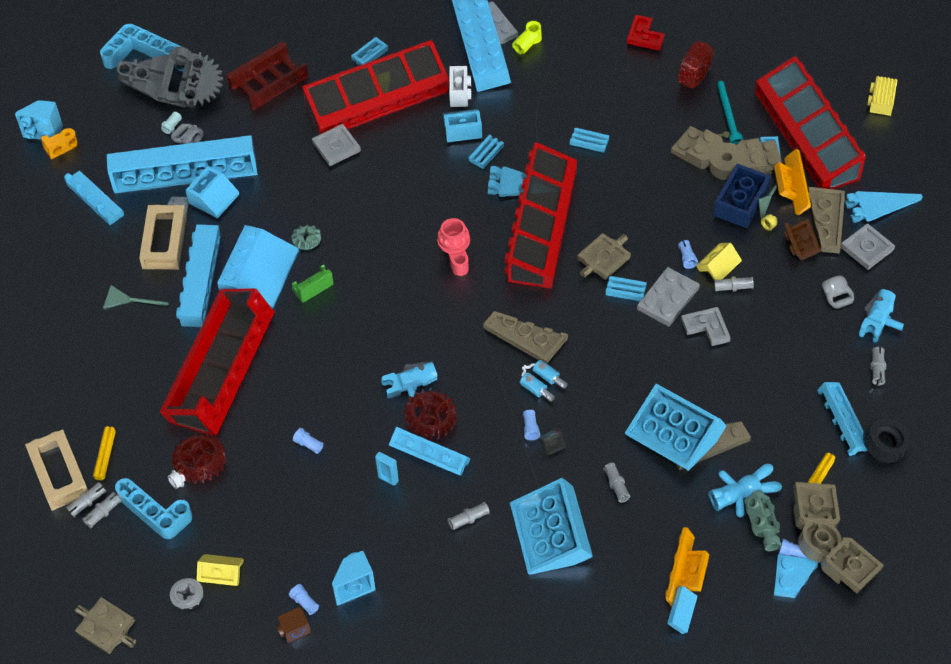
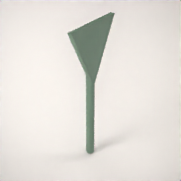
[759,183,778,219]
[103,285,169,309]

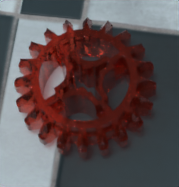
[678,41,714,89]
[404,388,457,440]
[172,432,226,485]

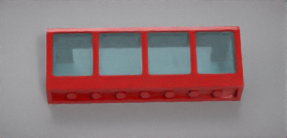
[755,56,866,189]

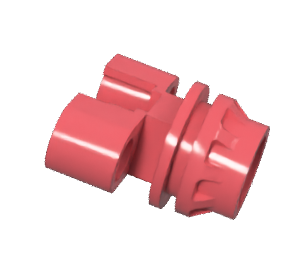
[437,218,470,276]

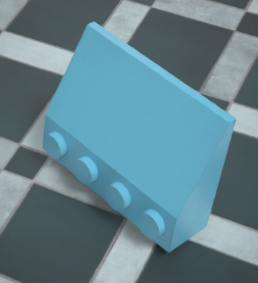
[217,225,299,309]
[624,384,727,471]
[510,478,593,575]

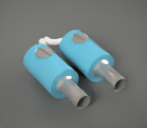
[520,360,568,402]

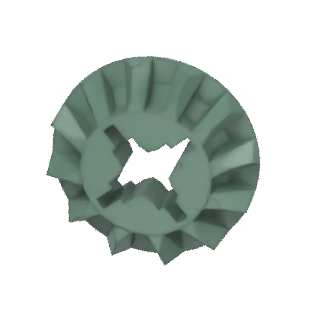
[291,224,321,250]

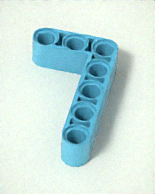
[100,24,194,71]

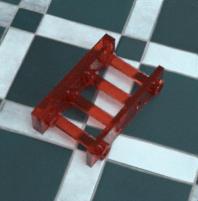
[227,41,309,110]

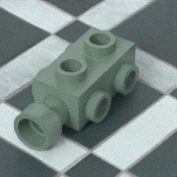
[744,490,782,551]

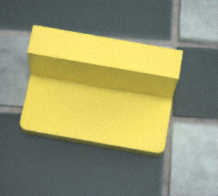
[696,243,741,280]
[197,554,244,586]

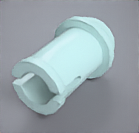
[161,112,182,134]

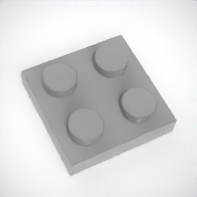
[312,124,361,166]
[841,223,895,270]

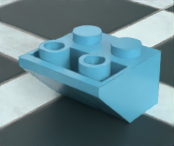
[15,100,63,139]
[442,109,482,142]
[186,166,239,218]

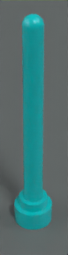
[717,81,744,145]

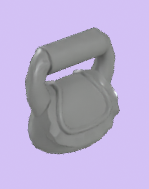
[171,124,203,144]
[822,275,854,309]

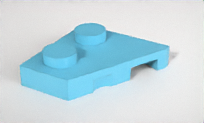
[774,554,818,598]

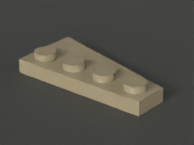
[808,187,845,254]
[483,311,568,364]
[675,422,751,470]

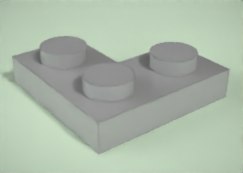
[681,307,730,346]

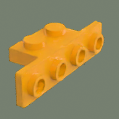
[774,149,811,215]
[665,527,709,607]

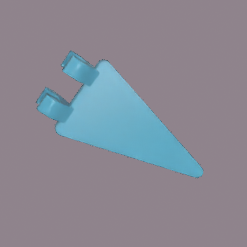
[487,166,561,197]
[844,191,923,222]

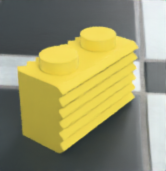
[867,76,897,116]

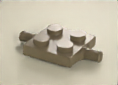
[578,233,631,280]
[75,597,136,655]

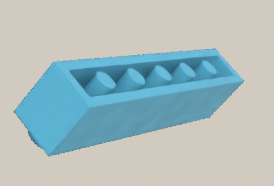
[176,225,221,327]

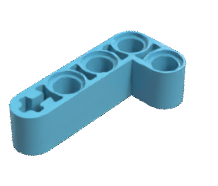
[115,478,193,539]

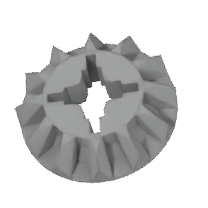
[170,578,203,610]

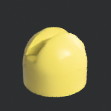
[761,214,778,231]

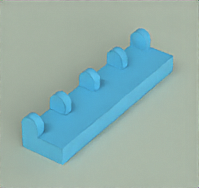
[64,171,124,225]
[817,382,867,456]
[389,427,470,476]

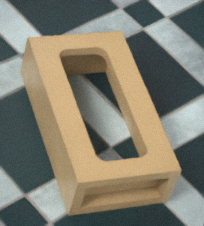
[139,205,187,270]
[25,429,88,510]

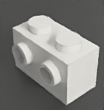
[450,66,471,107]

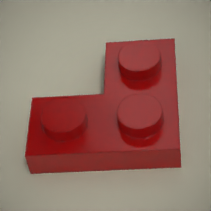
[627,15,665,51]

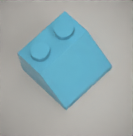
[332,551,376,606]

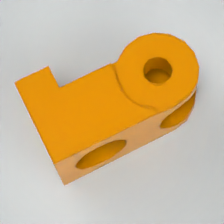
[41,128,78,159]

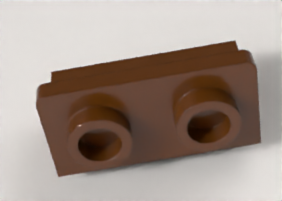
[784,219,821,261]

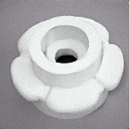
[168,470,186,489]

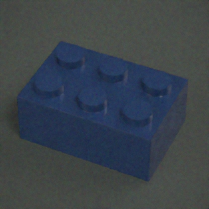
[713,163,771,228]

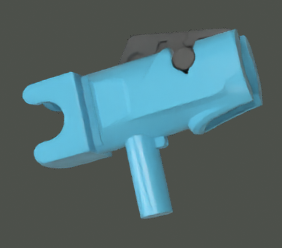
[859,289,904,342]
[381,362,438,406]

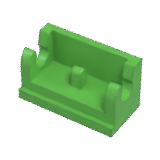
[292,264,334,303]

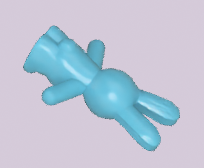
[708,464,782,517]

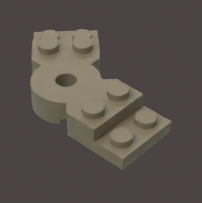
[671,126,782,180]
[793,482,884,593]

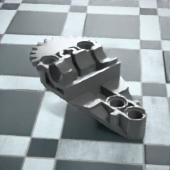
[116,47,223,108]

